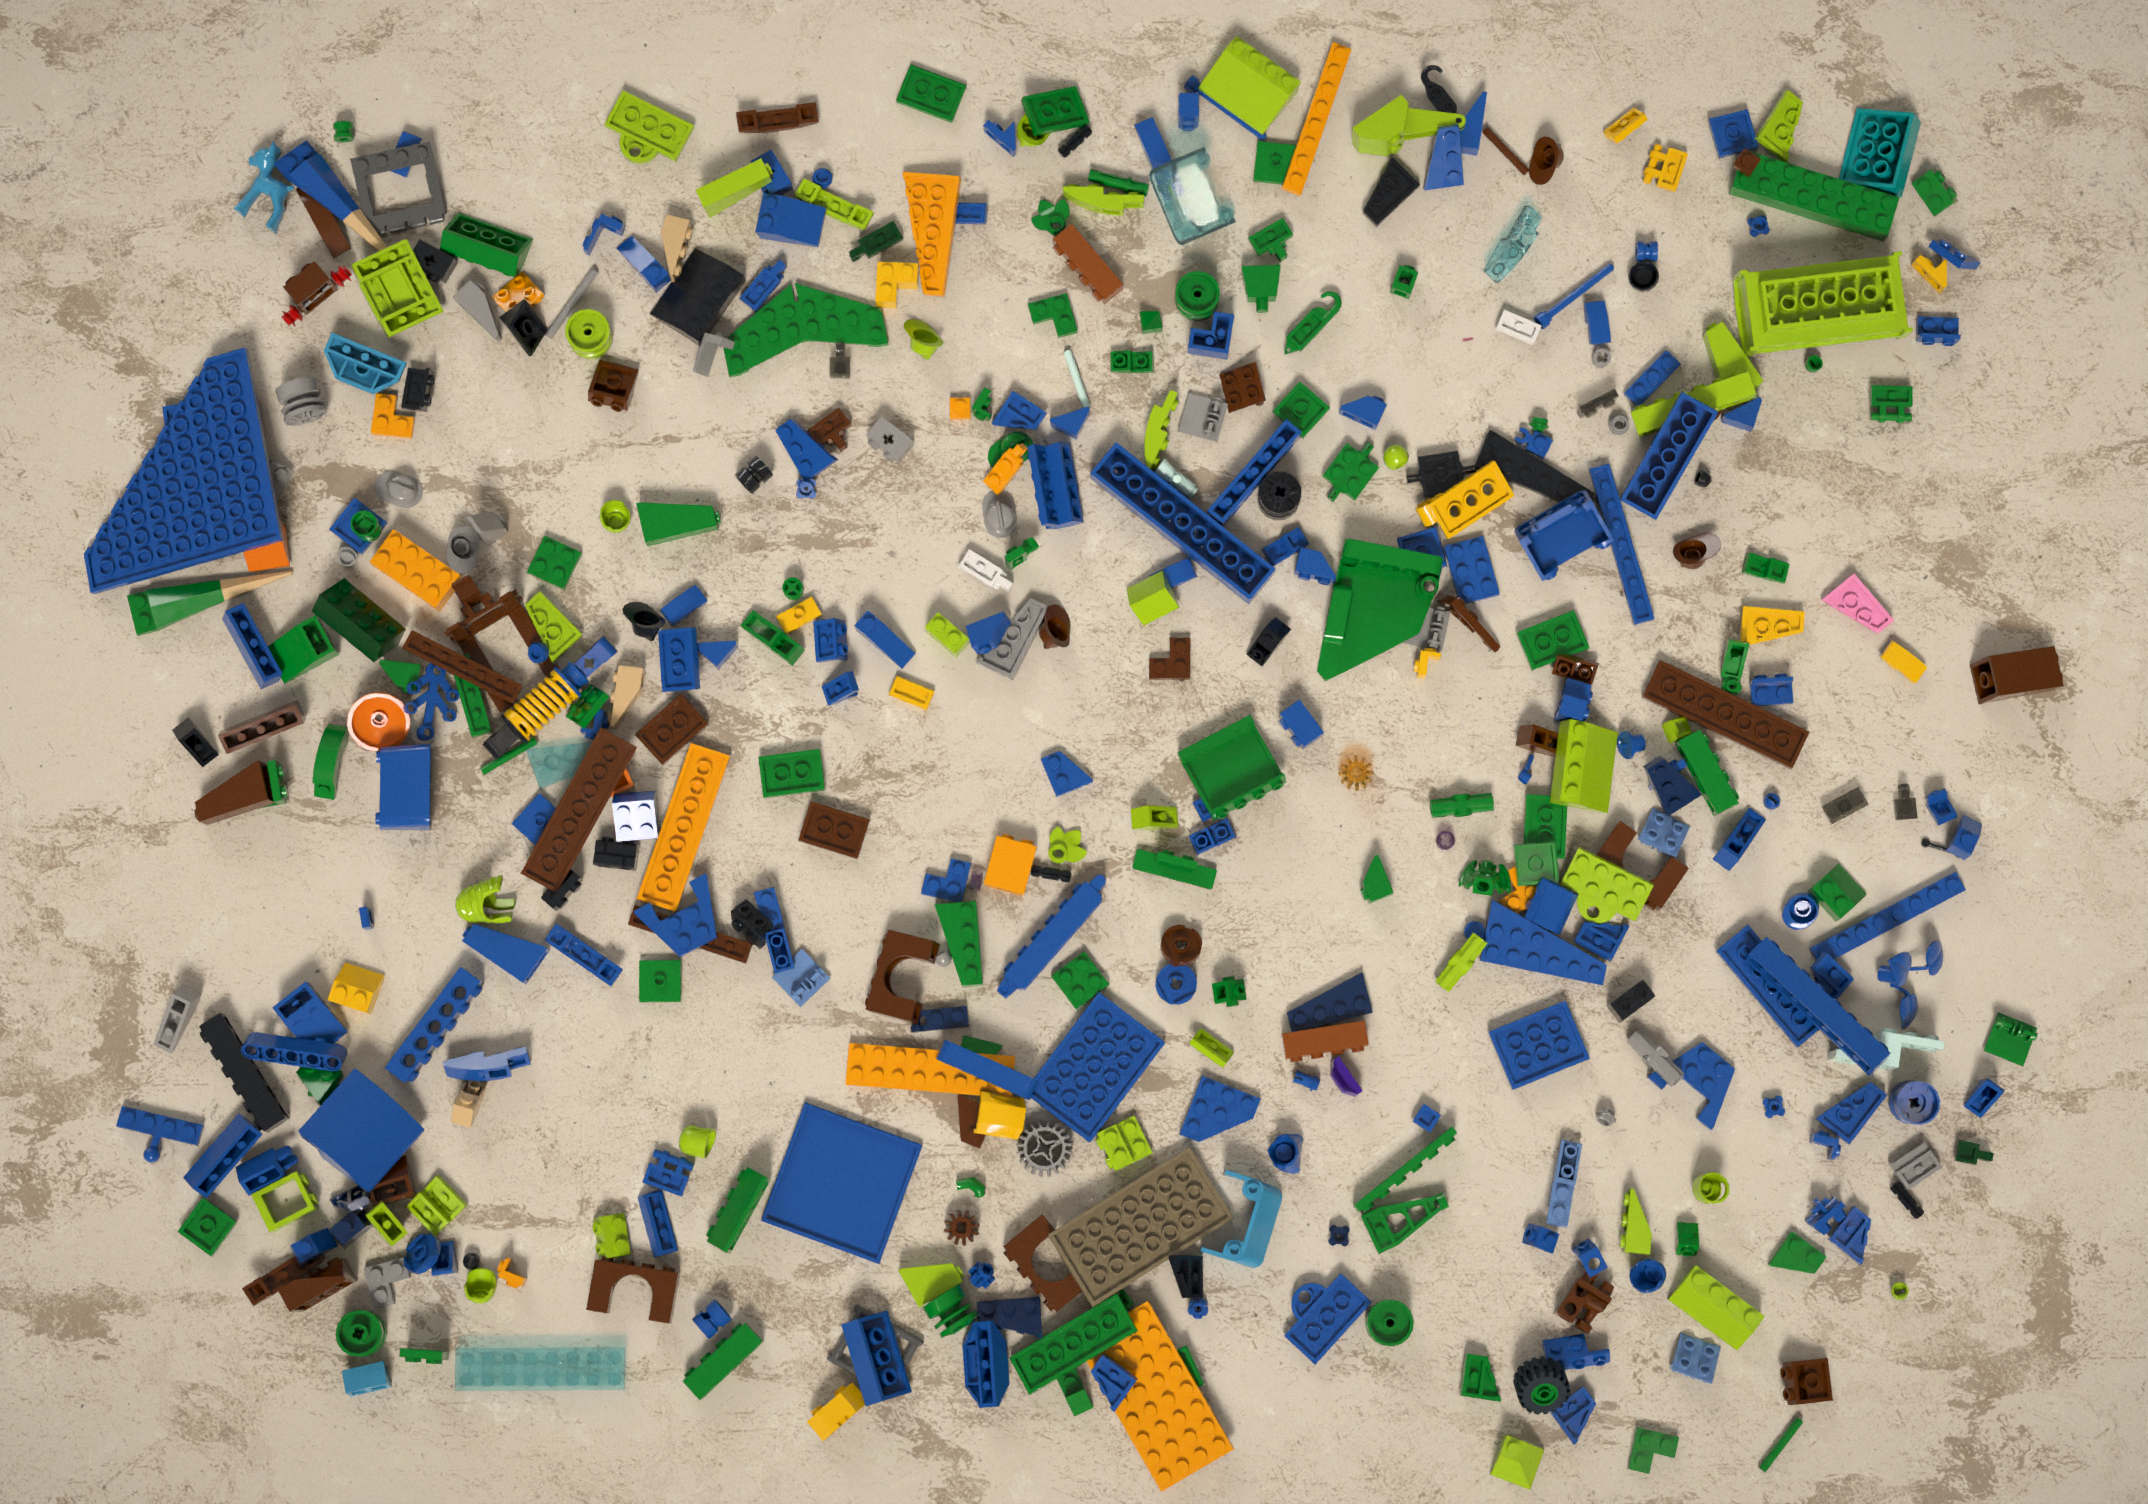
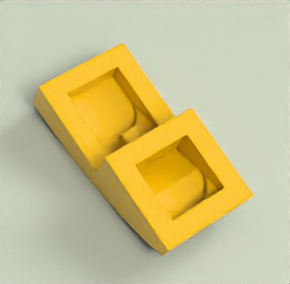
[1880,641,1928,683]

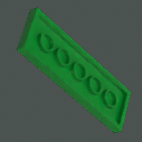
[1009,1294,1139,1395]

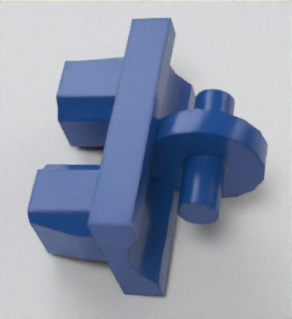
[1805,1196,1847,1235]

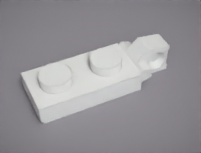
[958,549,1013,592]

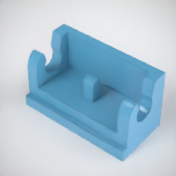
[342,1361,392,1397]

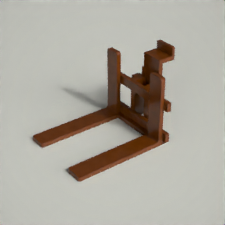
[444,574,561,713]

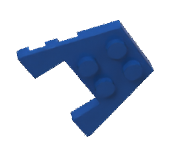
[633,873,717,958]
[1647,1042,1735,1130]

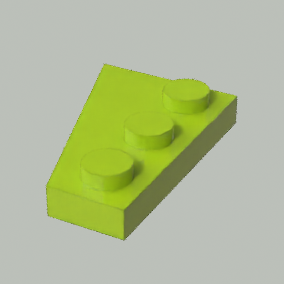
[525,591,583,663]

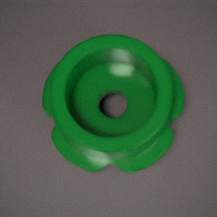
[1529,417,1549,432]
[1721,677,1742,696]

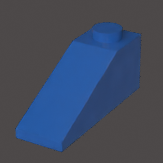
[1459,91,1487,156]
[617,236,671,293]
[854,611,915,669]
[1713,807,1766,871]

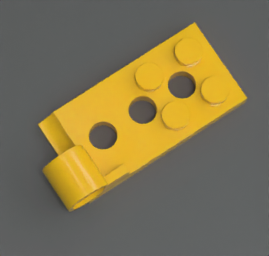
[1415,461,1515,539]

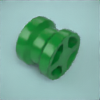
[333,121,354,143]
[782,577,804,600]

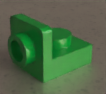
[972,387,993,422]

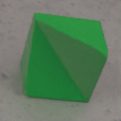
[1139,311,1162,334]

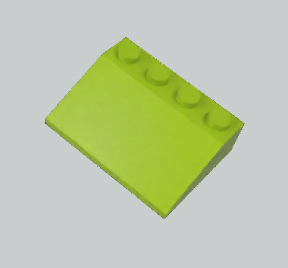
[1198,36,1301,135]
[1550,719,1618,814]

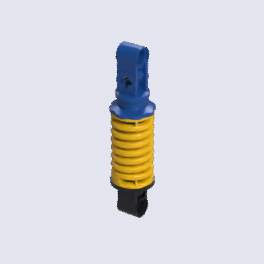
[482,636,618,760]

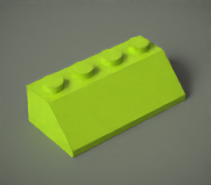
[1668,1265,1765,1350]

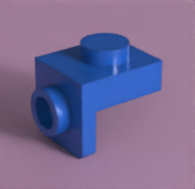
[580,710,609,740]
[1926,789,1957,826]
[1809,1131,1841,1160]
[1522,1223,1560,1254]

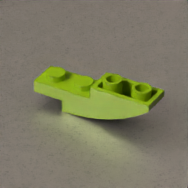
[1063,184,1144,216]
[1144,390,1179,470]

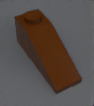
[1515,724,1558,757]

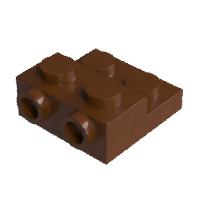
[588,360,639,412]
[1780,1358,1833,1405]

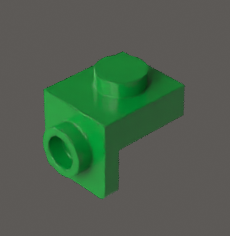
[1675,1222,1699,1257]

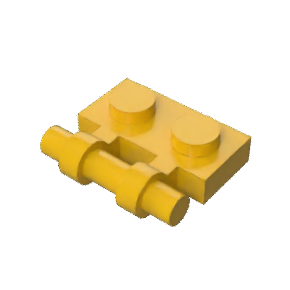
[1643,144,1688,193]

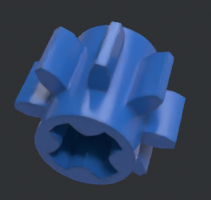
[968,1261,995,1289]

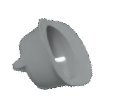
[375,471,423,508]
[982,491,1017,538]
[446,526,479,574]

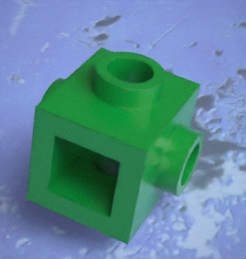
[1212,976,1247,1007]

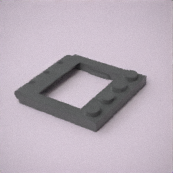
[350,142,447,236]

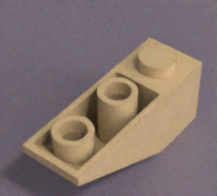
[661,214,693,282]
[608,665,645,729]

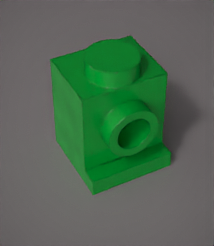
[1390,265,1418,299]

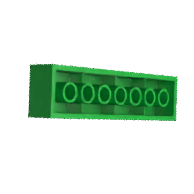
[1729,151,1899,242]

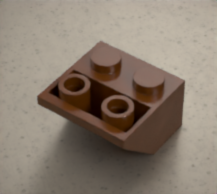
[369,1155,417,1207]

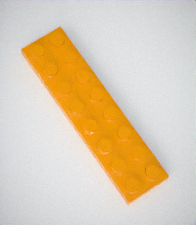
[637,743,730,913]
[845,1043,1016,1098]

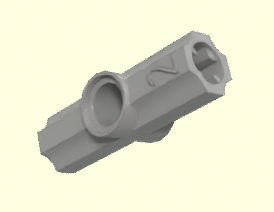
[1627,1030,1684,1087]

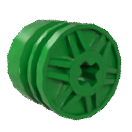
[922,1284,979,1338]

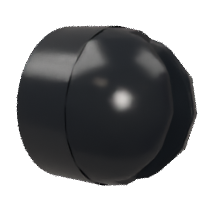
[1694,470,1712,487]
[463,1253,480,1270]

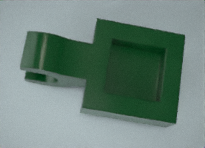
[1954,1140,1994,1165]

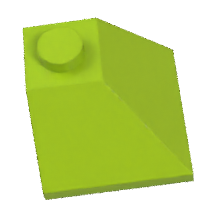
[1490,1434,1544,1490]

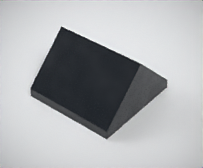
[499,299,547,356]

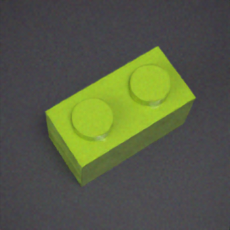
[924,612,970,658]

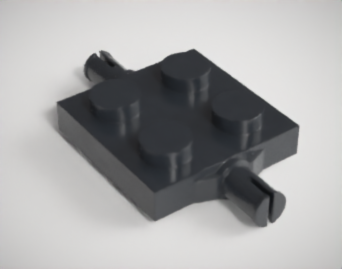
[1406,451,1476,498]

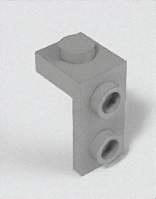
[693,332,735,377]

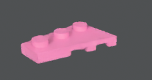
[1822,574,1894,634]

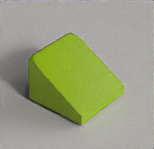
[1662,717,1692,743]

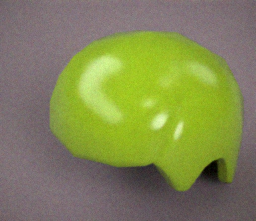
[599,500,631,533]

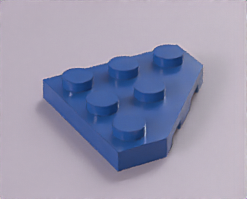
[1179,1076,1261,1142]

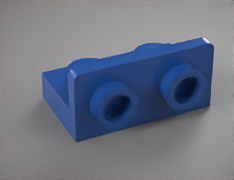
[1916,316,1961,346]
[813,618,848,663]
[1749,674,1794,706]

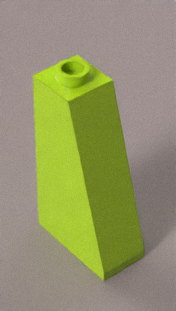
[696,159,773,218]
[1703,321,1764,389]

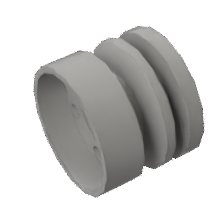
[275,377,327,426]

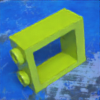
[251,1171,319,1233]

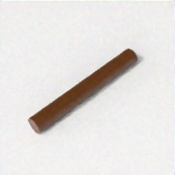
[1482,127,1529,175]

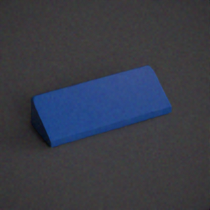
[638,1190,678,1258]

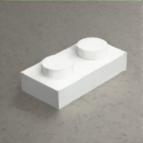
[1496,310,1541,346]

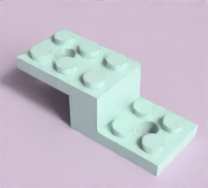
[1828,1028,1945,1070]

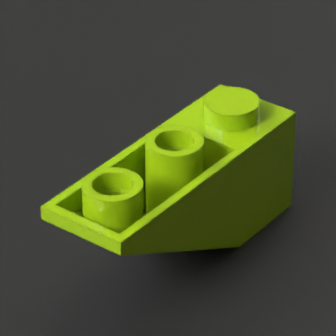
[1619,1189,1652,1255]

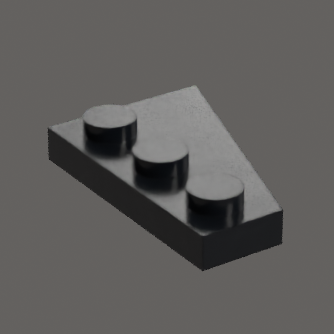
[1363,157,1420,227]

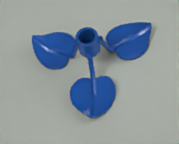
[1877,940,1943,1030]

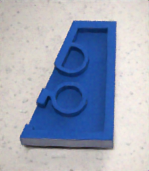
[775,419,838,480]
[1815,1082,1887,1145]

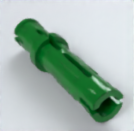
[1088,169,1150,197]

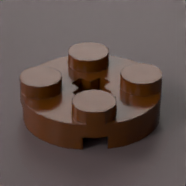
[1160,925,1202,967]

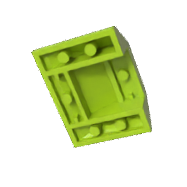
[351,239,444,338]

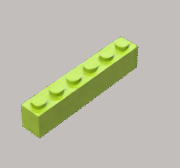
[1631,370,1757,438]

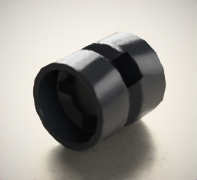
[734,456,773,494]

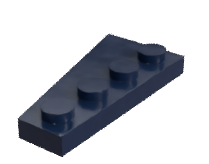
[1287,973,1373,1032]

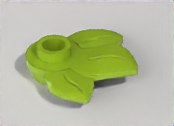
[1048,827,1087,864]

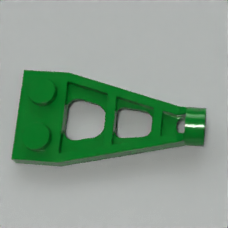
[1361,1192,1449,1254]

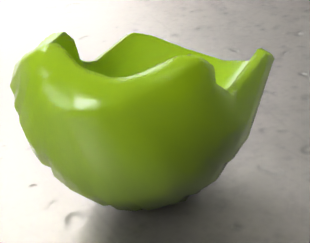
[464,1268,497,1304]

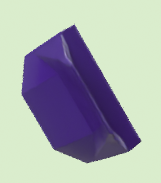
[1330,1057,1363,1097]

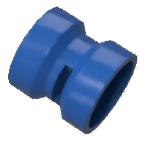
[1635,241,1658,262]

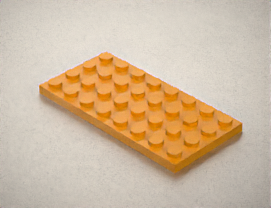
[1087,1301,1235,1492]

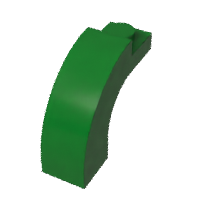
[312,723,348,800]

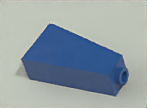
[462,924,550,985]

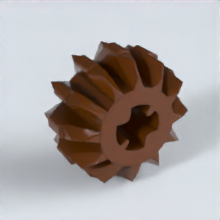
[944,1210,980,1246]

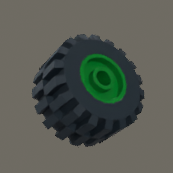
[1513,1356,1570,1415]

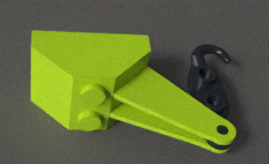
[1352,65,1466,157]

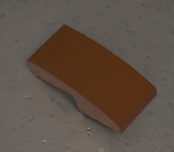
[1552,654,1599,684]

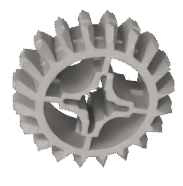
[1016,1120,1073,1177]

